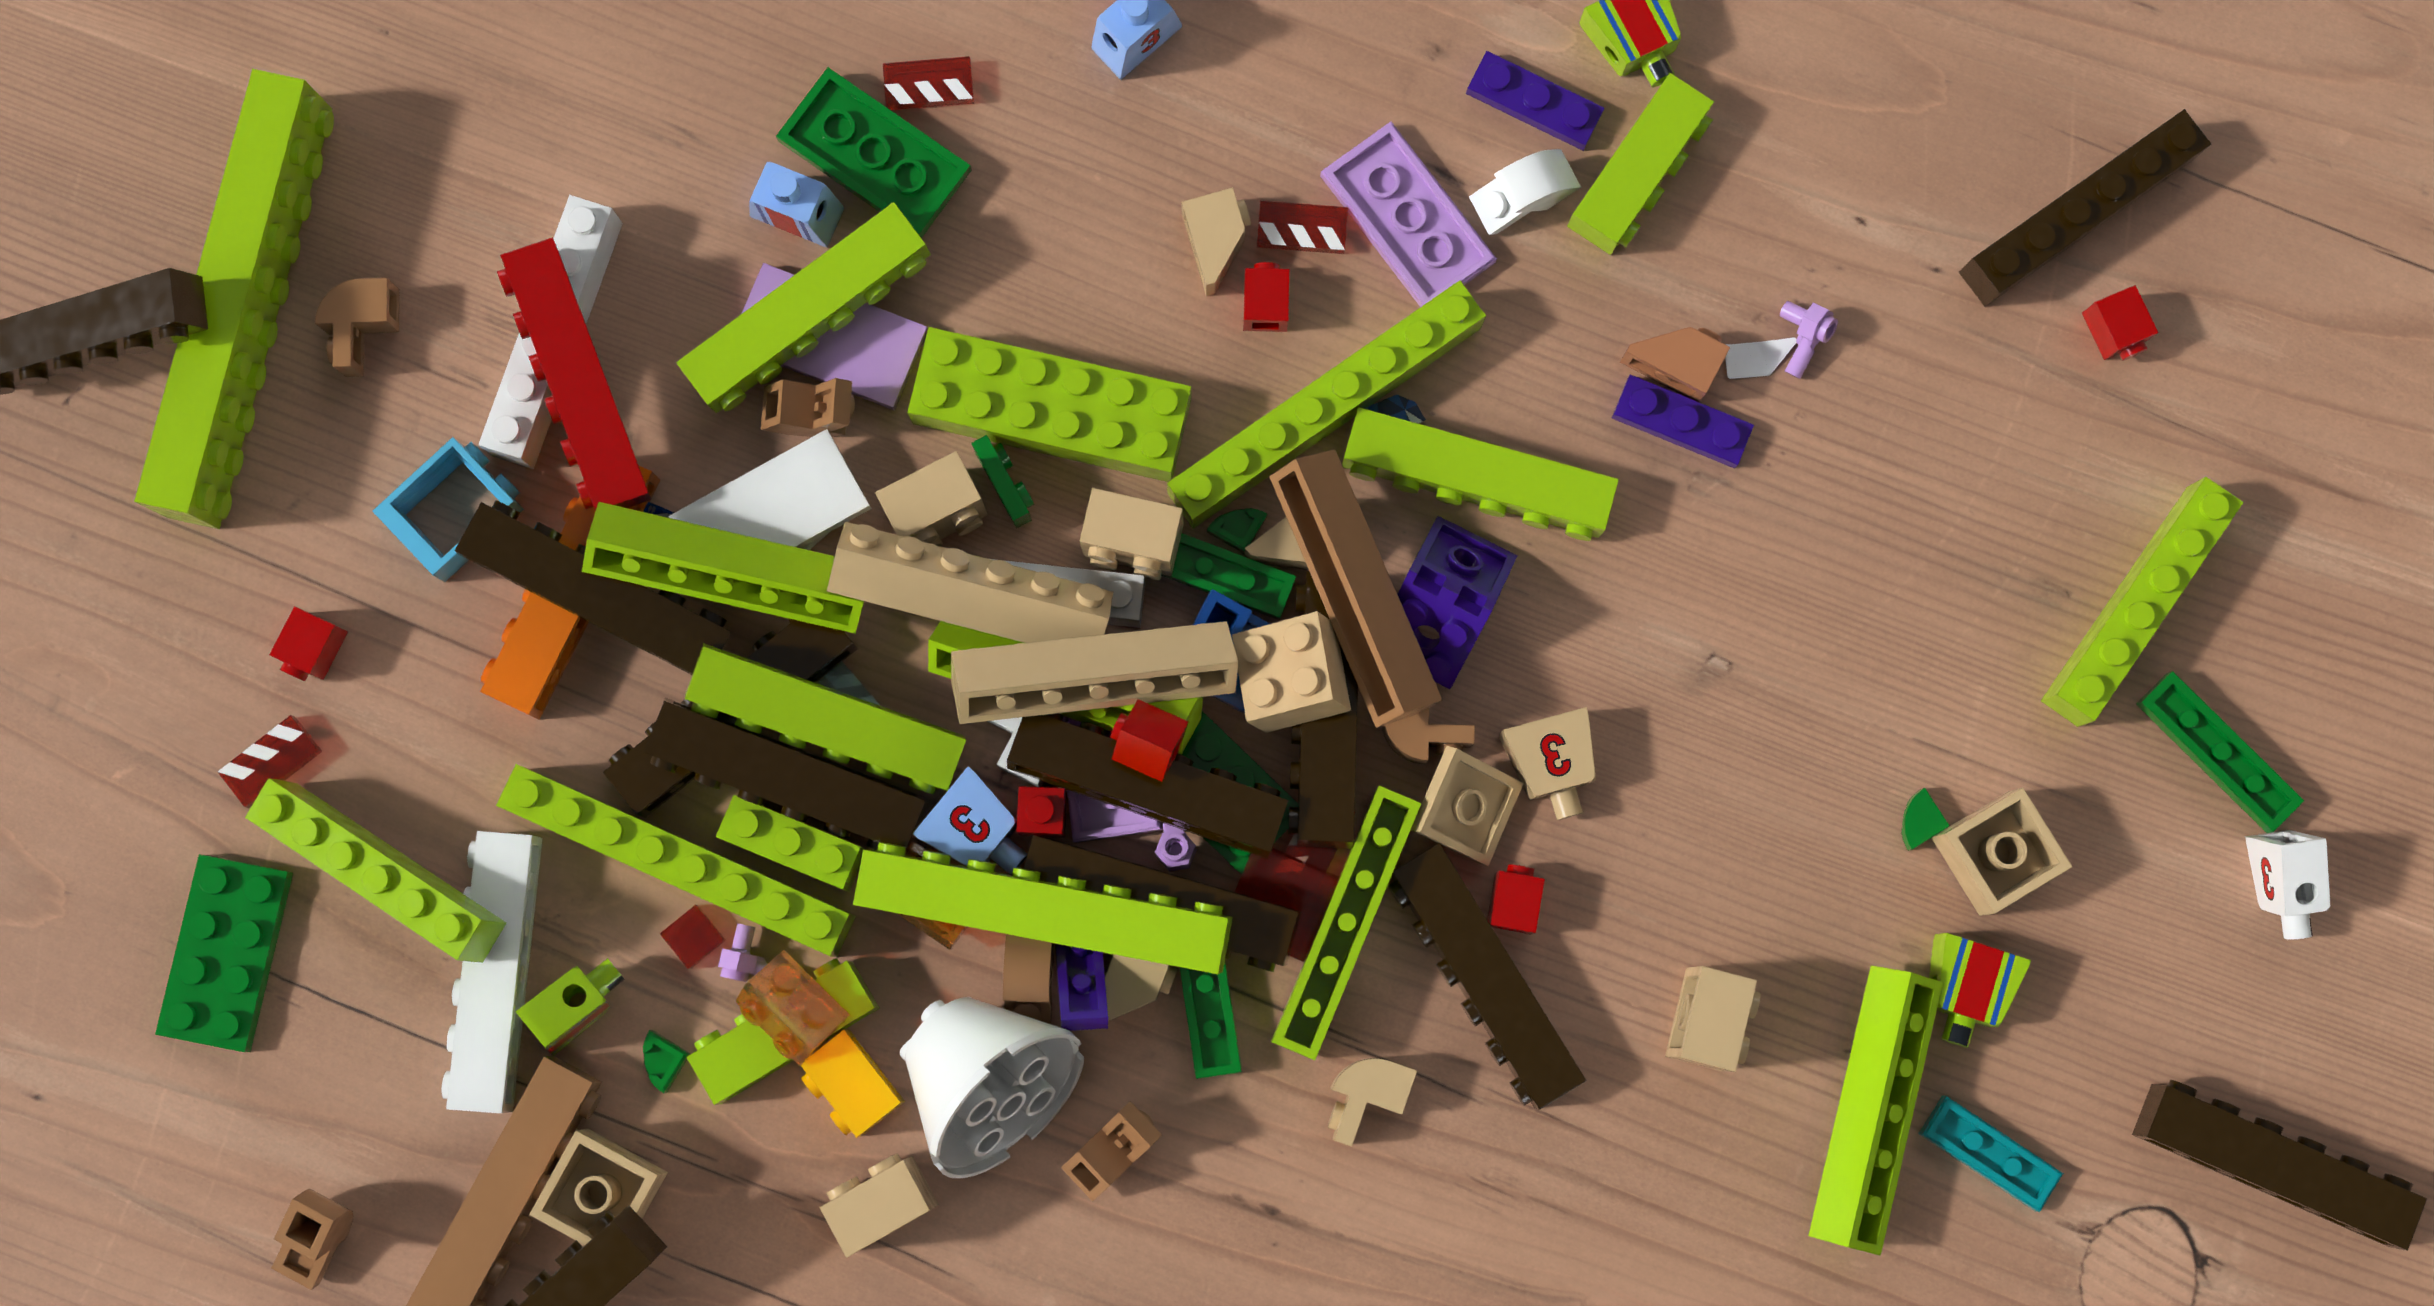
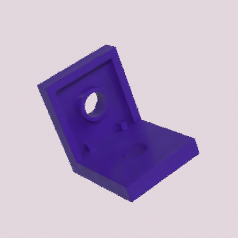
[1397,516,1518,689]

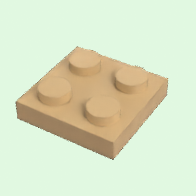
[1411,746,1524,866]

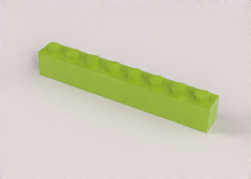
[1167,280,1486,529]
[496,764,856,958]
[853,842,1233,974]

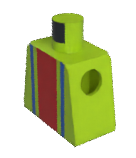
[1579,0,1681,88]
[1929,933,2031,1048]
[515,958,625,1056]

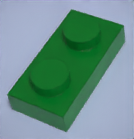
[971,435,1034,529]

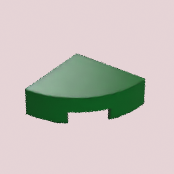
[1207,508,1268,554]
[1901,788,1949,851]
[643,1030,691,1094]

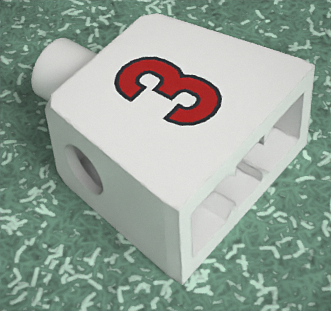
[2245,830,2330,939]

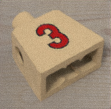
[1499,707,1596,820]

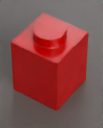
[1243,262,1290,332]
[2082,285,2159,361]
[269,606,348,681]
[1110,699,1189,782]
[1016,786,1067,838]
[1487,864,1545,935]

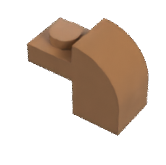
[315,278,400,377]
[761,378,855,437]
[1381,708,1475,765]
[1003,934,1054,1024]
[1061,1101,1162,1202]
[271,1189,354,1290]

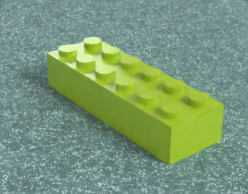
[907,327,1192,482]

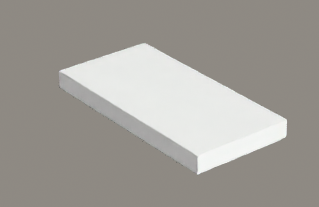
[668,429,872,548]

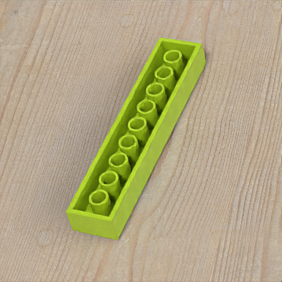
[134,69,334,529]

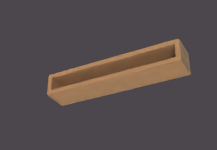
[1269,449,1442,728]
[406,1056,602,1306]

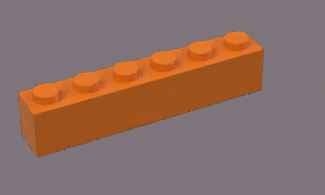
[480,465,660,720]

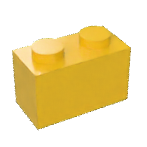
[800,1029,905,1138]

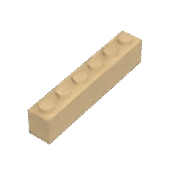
[827,522,1114,643]
[951,621,1238,724]

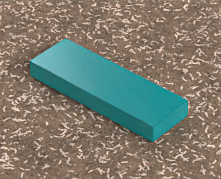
[1918,1095,2064,1212]

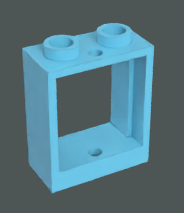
[372,437,524,582]

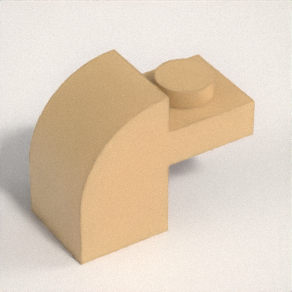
[1328,1058,1417,1147]

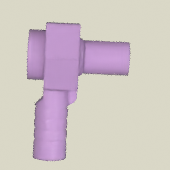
[1780,301,1838,379]
[1155,823,1197,872]
[718,923,795,986]

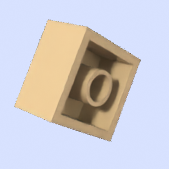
[875,451,988,546]
[1079,488,1184,580]
[1232,611,1351,733]
[1932,788,2072,916]
[1665,966,1761,1072]
[529,1129,668,1245]
[819,1153,939,1258]

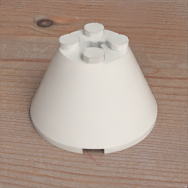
[900,997,1084,1179]

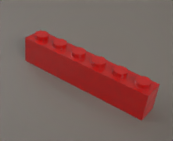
[497,237,651,511]

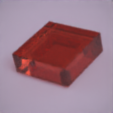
[660,904,726,969]

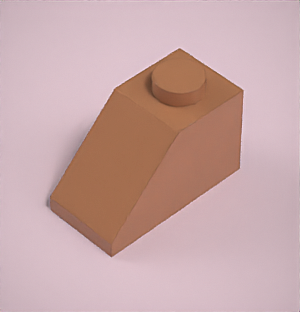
[1620,327,1730,402]

